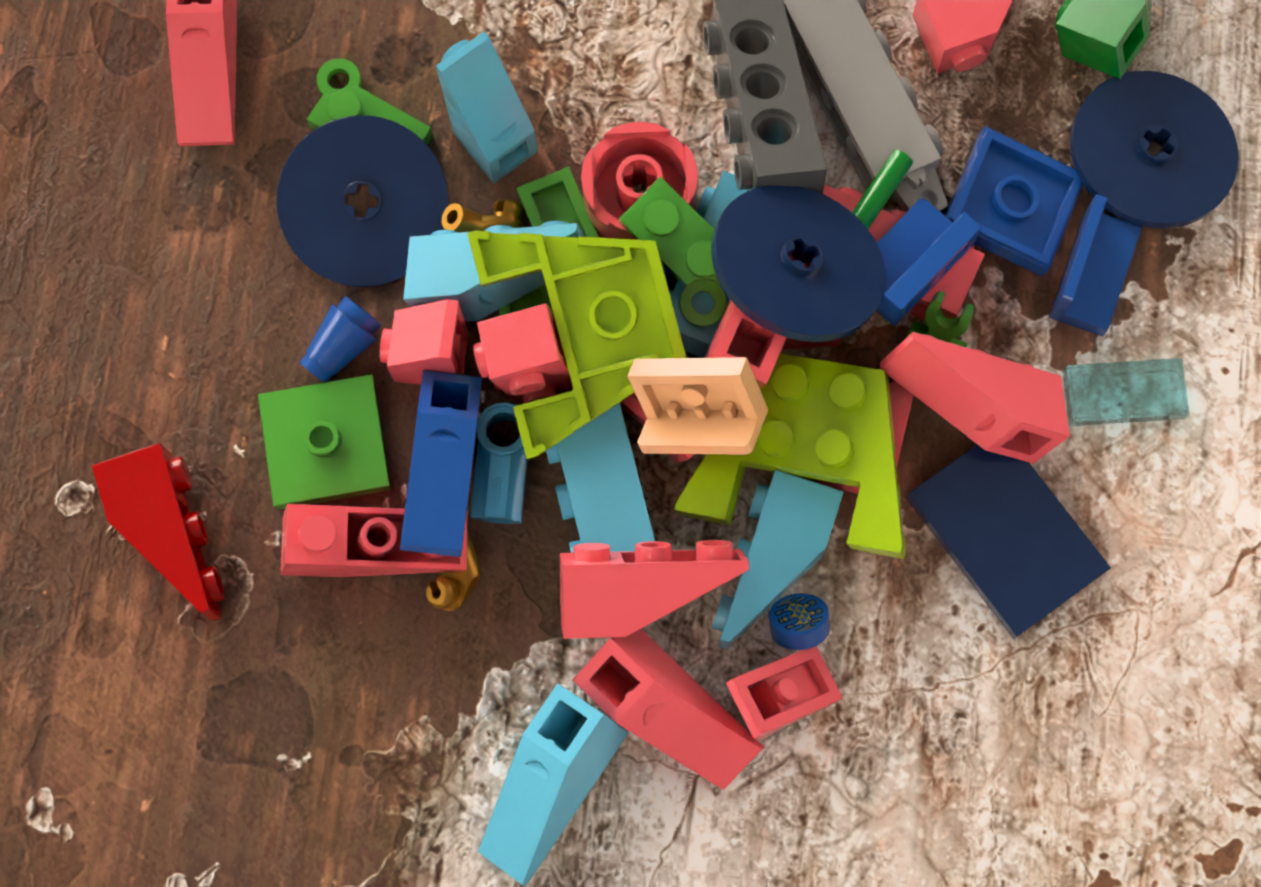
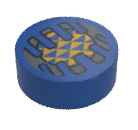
[769,593,830,650]

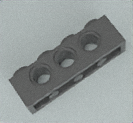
[703,0,827,194]

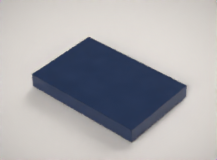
[906,444,1111,640]

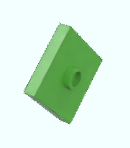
[258,374,392,510]

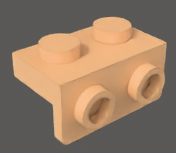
[627,357,768,455]

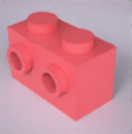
[473,303,573,404]

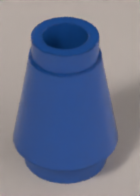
[299,296,382,383]

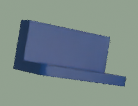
[1048,194,1142,336]
[876,199,982,327]

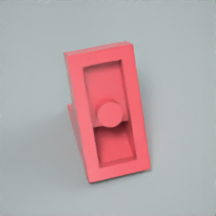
[726,646,843,741]

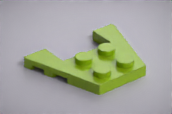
[467,230,687,459]
[674,353,906,559]

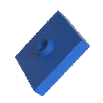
[944,126,1083,276]

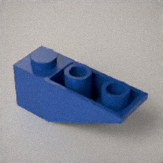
[400,370,482,557]

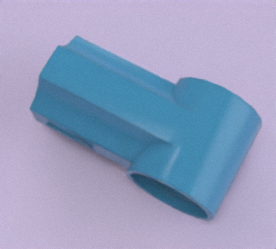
[470,402,528,524]

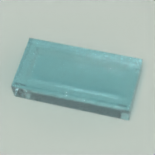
[1062,358,1189,426]

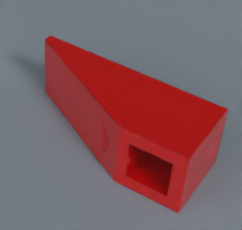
[91,443,225,621]

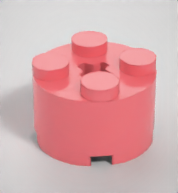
[581,122,698,240]

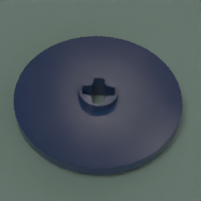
[1070,71,1239,229]
[277,115,449,287]
[711,185,886,342]

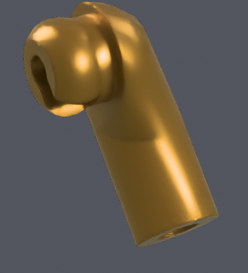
[441,199,524,233]
[426,529,482,612]

